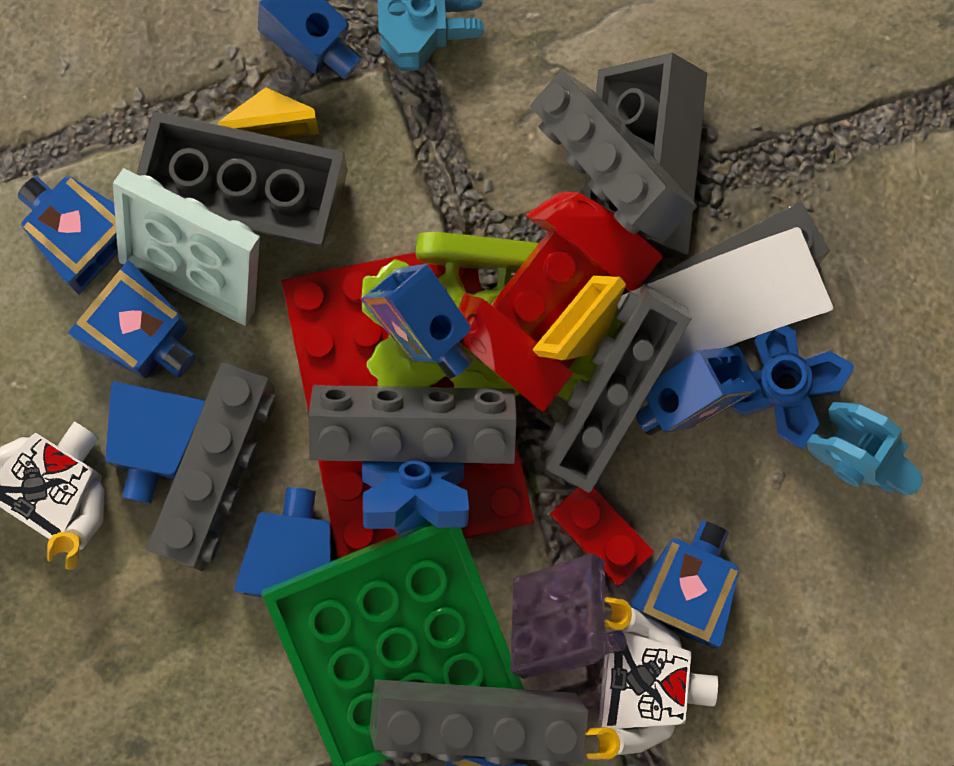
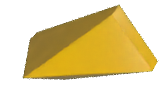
[218,87,319,139]
[532,276,626,360]

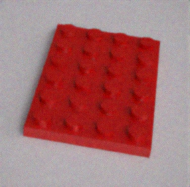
[281,252,534,559]

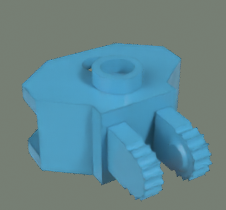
[378,0,484,71]
[807,402,923,495]

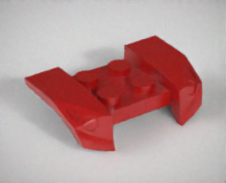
[458,192,663,412]

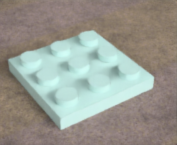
[113,168,260,326]

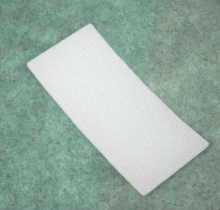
[618,227,833,374]

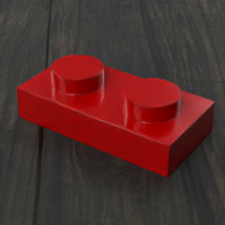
[549,487,654,587]

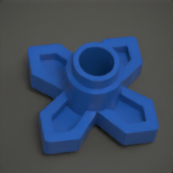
[730,326,854,450]
[362,460,469,534]

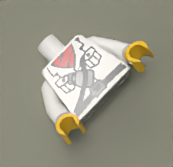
[0,421,105,570]
[586,597,718,760]

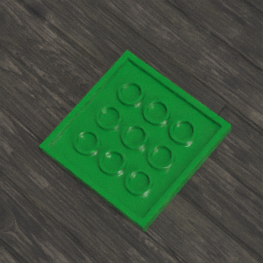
[262,522,524,766]

